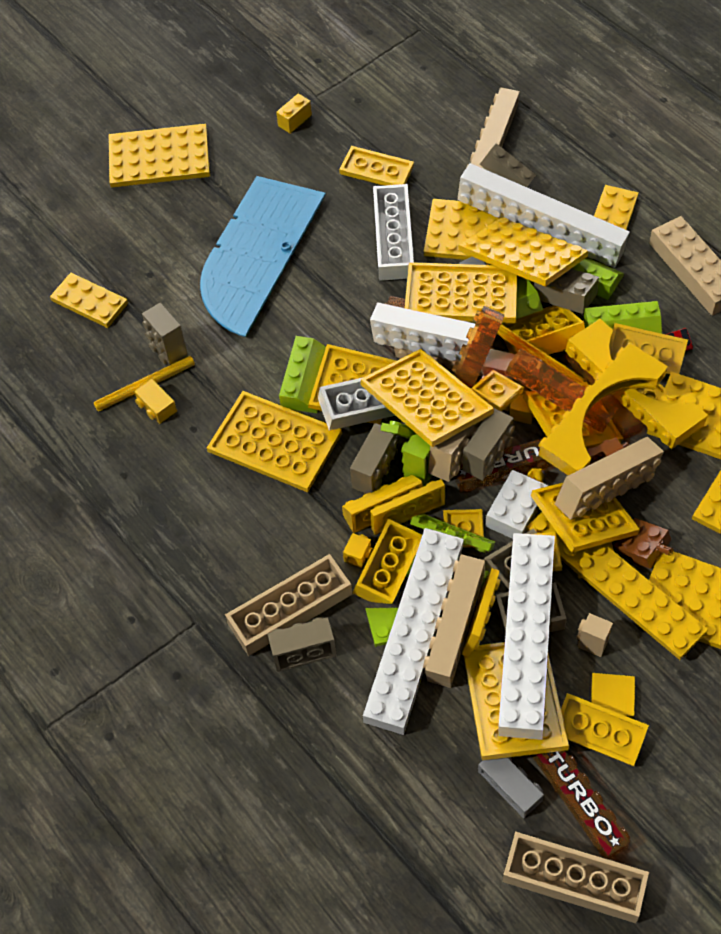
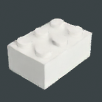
[486,470,548,539]

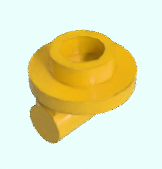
[527,468,544,483]

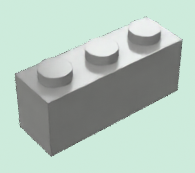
[478,757,544,819]

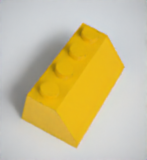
[342,475,423,533]
[353,519,422,604]

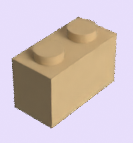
[576,613,613,657]

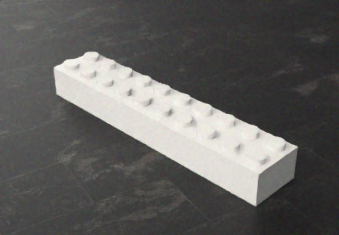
[458,163,629,268]
[363,528,464,735]
[498,533,555,740]

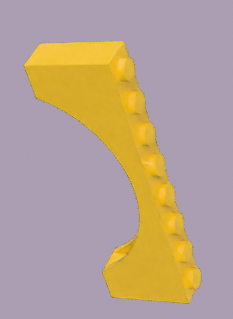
[565,319,708,449]
[538,342,668,475]

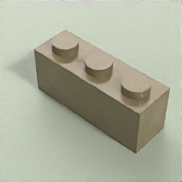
[479,143,536,187]

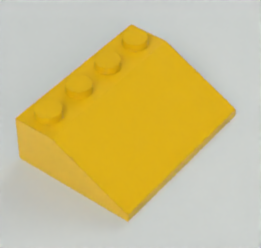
[501,305,585,358]

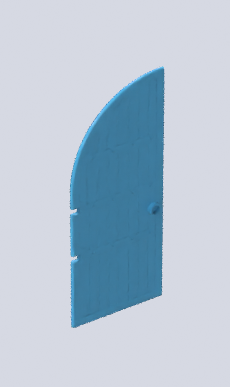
[200,176,326,337]

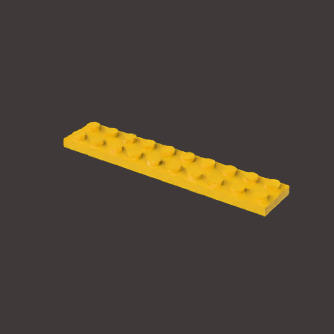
[526,512,708,660]

